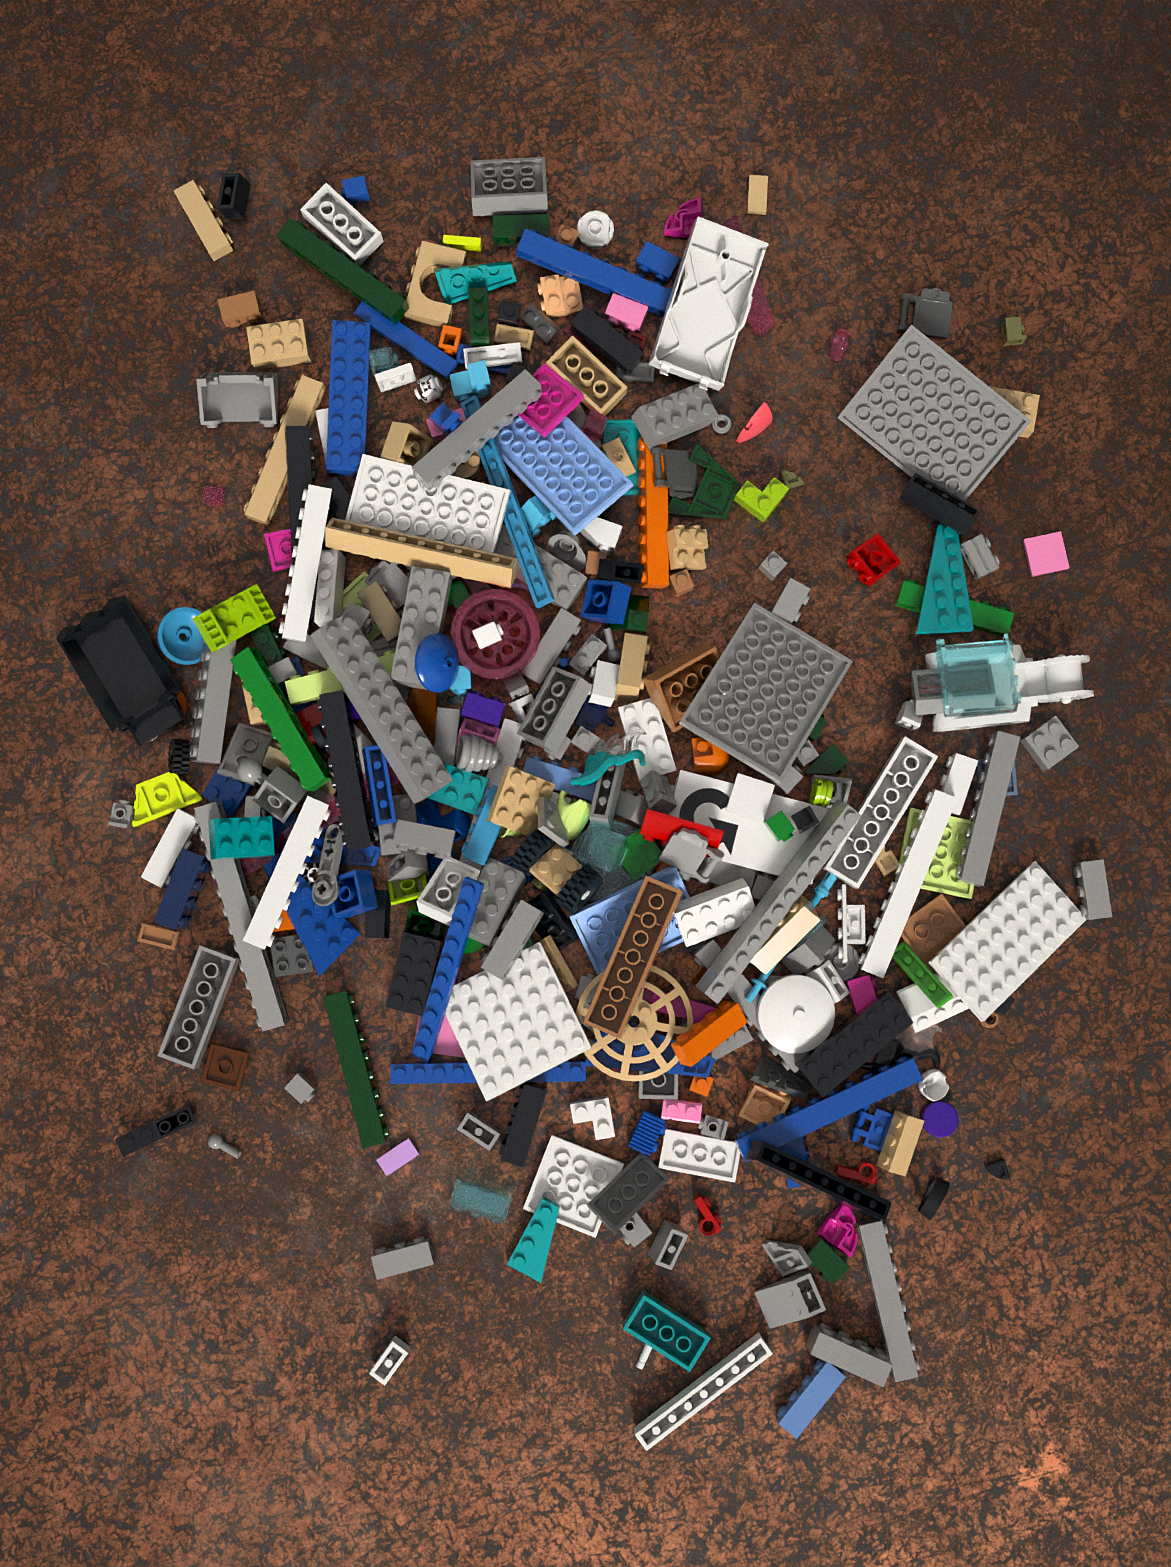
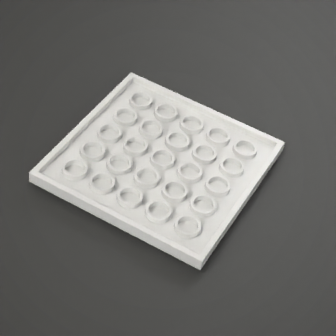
[445,942,592,1101]

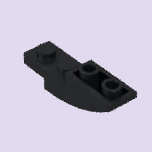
[115,1105,196,1157]

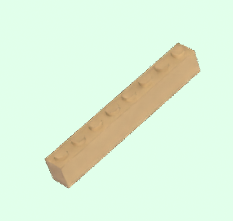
[244,375,326,526]

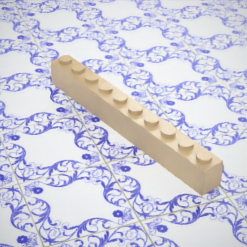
[325,518,517,588]

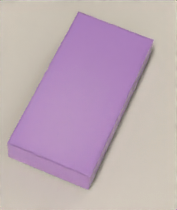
[376,1138,420,1176]

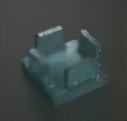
[576,822,628,873]

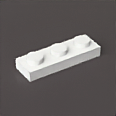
[463,342,522,370]

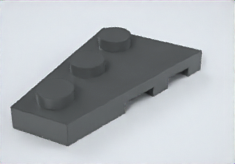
[751,1053,811,1100]

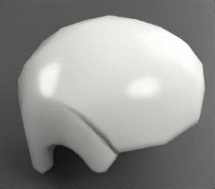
[918,1069,949,1101]

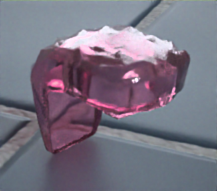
[830,328,851,361]

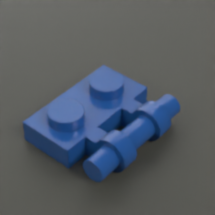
[850,1105,894,1152]

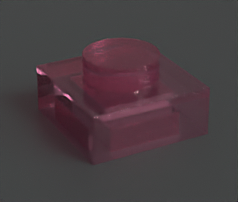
[203,486,225,507]

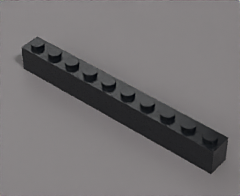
[285,426,319,620]

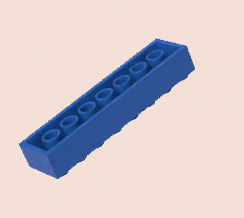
[326,320,372,477]

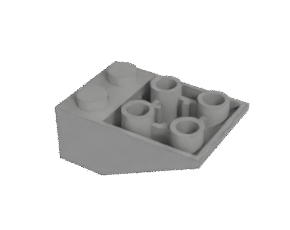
[754,1268,826,1329]

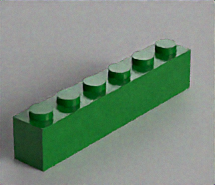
[894,579,1014,638]

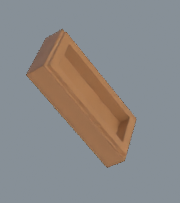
[137,922,181,950]

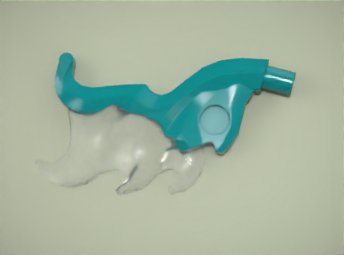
[571,728,646,786]

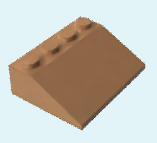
[643,644,720,732]

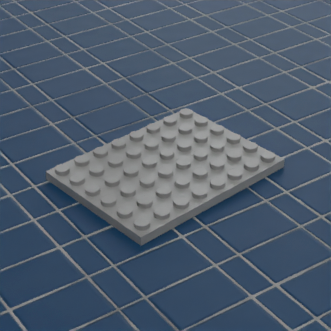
[837,325,1031,500]
[679,603,853,784]

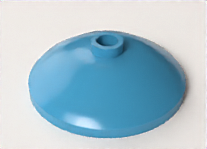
[157,607,205,665]

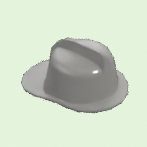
[548,530,586,571]

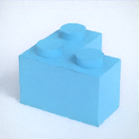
[449,360,492,402]
[521,496,557,538]

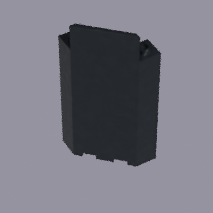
[56,595,186,747]

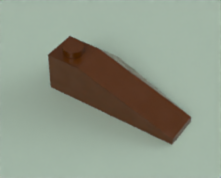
[406,687,436,748]

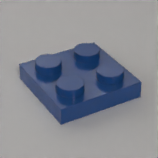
[202,765,253,816]

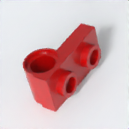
[834,1160,876,1186]
[693,1193,722,1236]

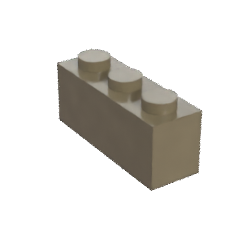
[357,581,402,644]

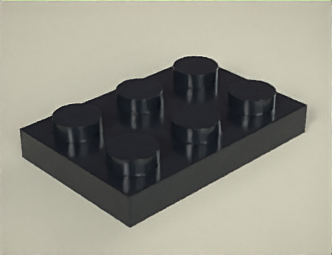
[528,889,579,951]

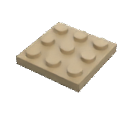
[486,765,555,836]

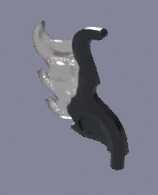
[861,1025,943,1073]

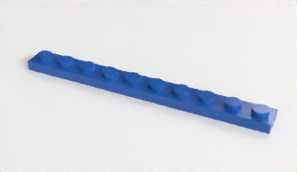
[411,876,484,1063]

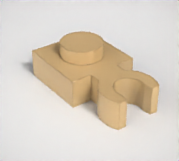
[875,845,899,877]

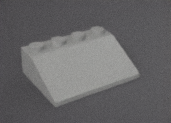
[471,157,548,216]

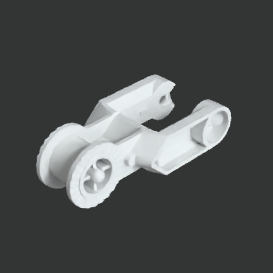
[925,644,1094,732]

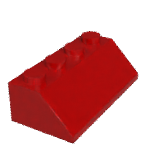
[639,809,724,858]

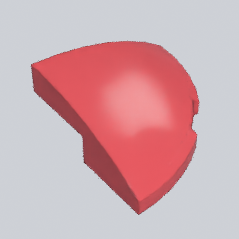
[736,402,772,443]

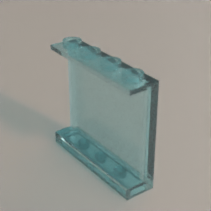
[935,634,1021,717]

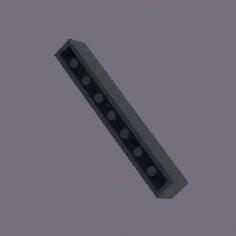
[745,1140,892,1221]

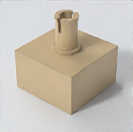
[380,421,432,466]

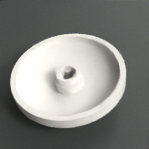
[757,974,835,1053]

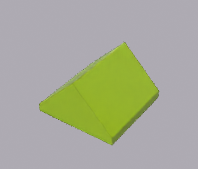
[388,872,428,905]

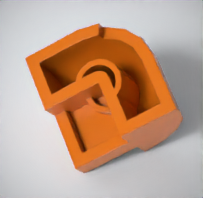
[691,738,731,777]

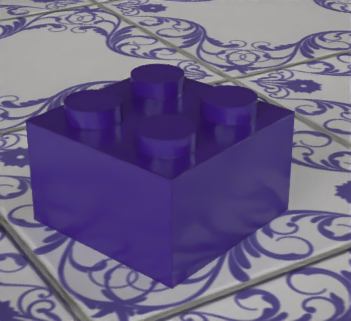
[461,691,506,728]

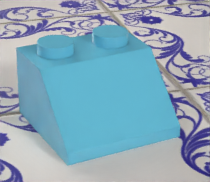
[449,665,473,697]

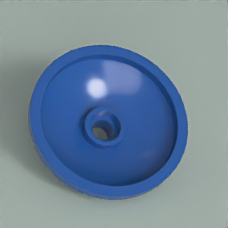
[415,633,460,692]

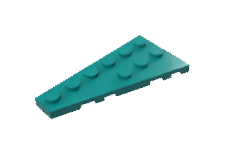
[915,524,974,634]

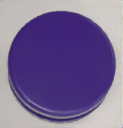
[920,1100,959,1138]

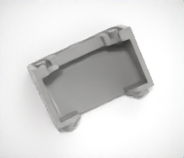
[196,372,278,428]

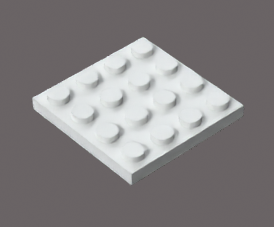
[523,1135,624,1238]

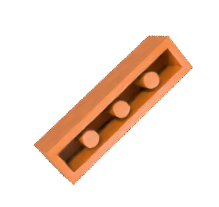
[671,1001,747,1067]

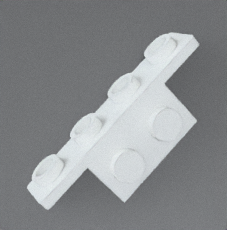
[837,884,865,963]

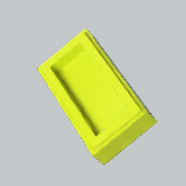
[443,235,482,252]

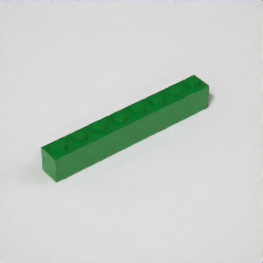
[230,647,332,791]

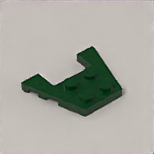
[668,444,741,520]

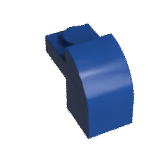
[429,403,463,436]

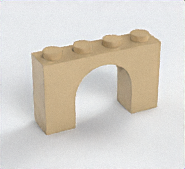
[404,241,467,328]

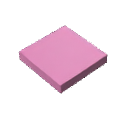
[1022,531,1070,577]

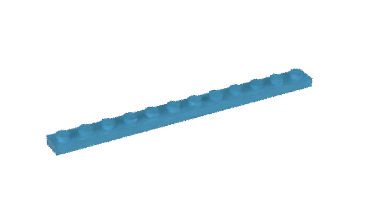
[460,395,555,608]

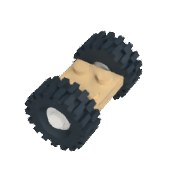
[511,828,603,915]

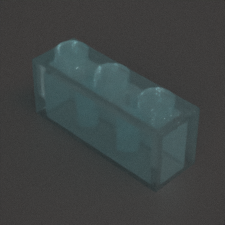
[449,1179,512,1224]

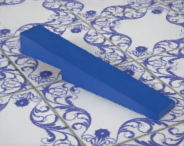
[354,302,458,379]

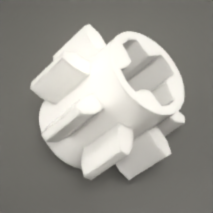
[304,863,319,885]

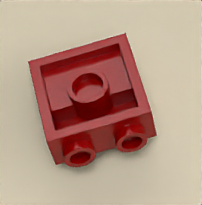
[846,533,901,587]

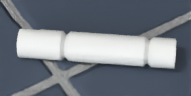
[636,1344,652,1369]

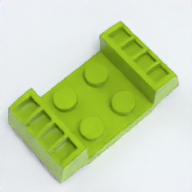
[192,584,276,653]

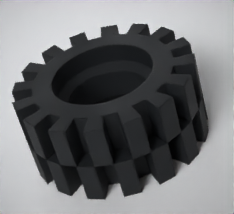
[168,739,190,774]

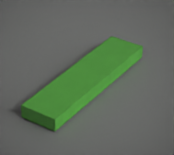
[892,941,953,1009]

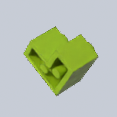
[734,477,789,523]

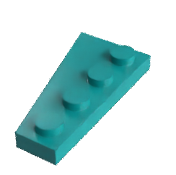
[434,261,517,305]
[507,1196,560,1283]

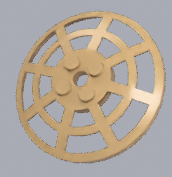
[576,966,693,1081]

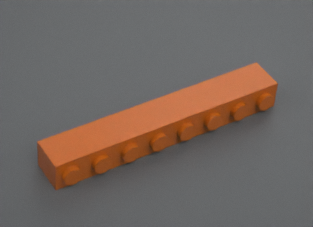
[637,436,669,589]

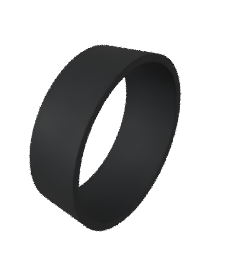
[918,1177,950,1220]

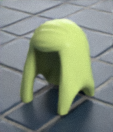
[556,790,591,841]

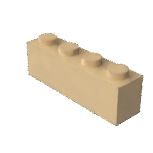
[174,180,233,261]

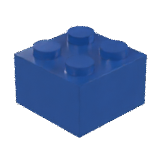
[580,579,632,625]
[331,869,378,918]

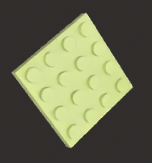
[895,808,974,899]

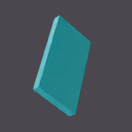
[603,419,641,495]

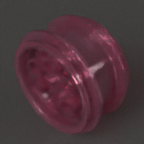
[450,589,540,679]

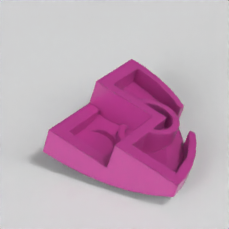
[664,197,703,238]
[816,1204,858,1258]

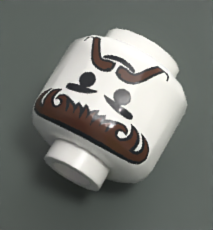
[414,375,444,403]

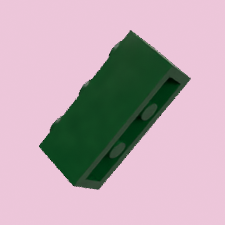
[493,214,550,247]
[468,287,490,348]

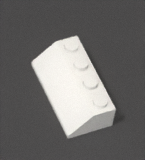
[896,973,969,1033]

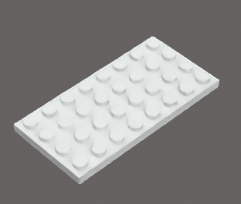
[345,454,511,553]
[928,861,1086,1022]

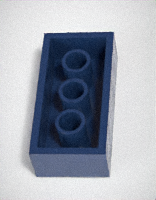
[154,849,212,930]

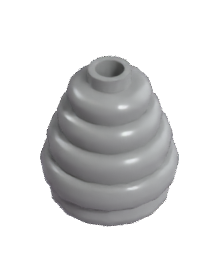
[455,734,502,772]

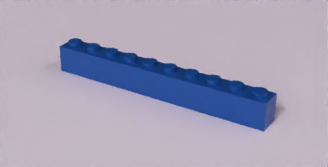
[516,229,673,317]
[734,1056,923,1162]
[390,1059,586,1084]

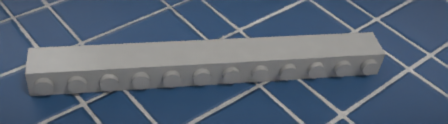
[695,799,861,1004]
[194,801,289,1032]

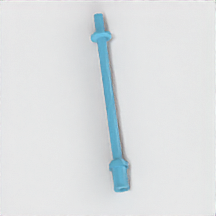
[745,872,837,1003]

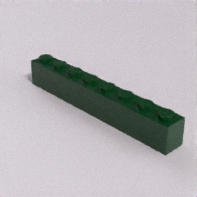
[276,218,409,325]
[324,990,390,1149]

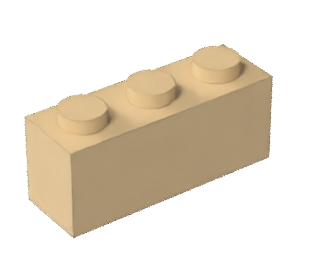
[876,1110,924,1176]

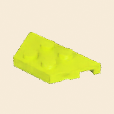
[132,772,204,827]

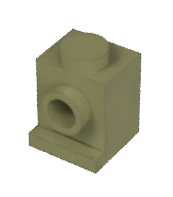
[1001,315,1026,346]

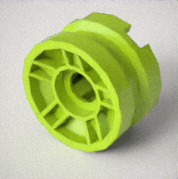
[810,778,833,808]

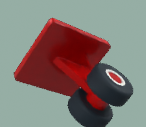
[295,703,327,750]

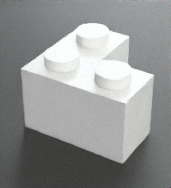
[570,1095,615,1140]

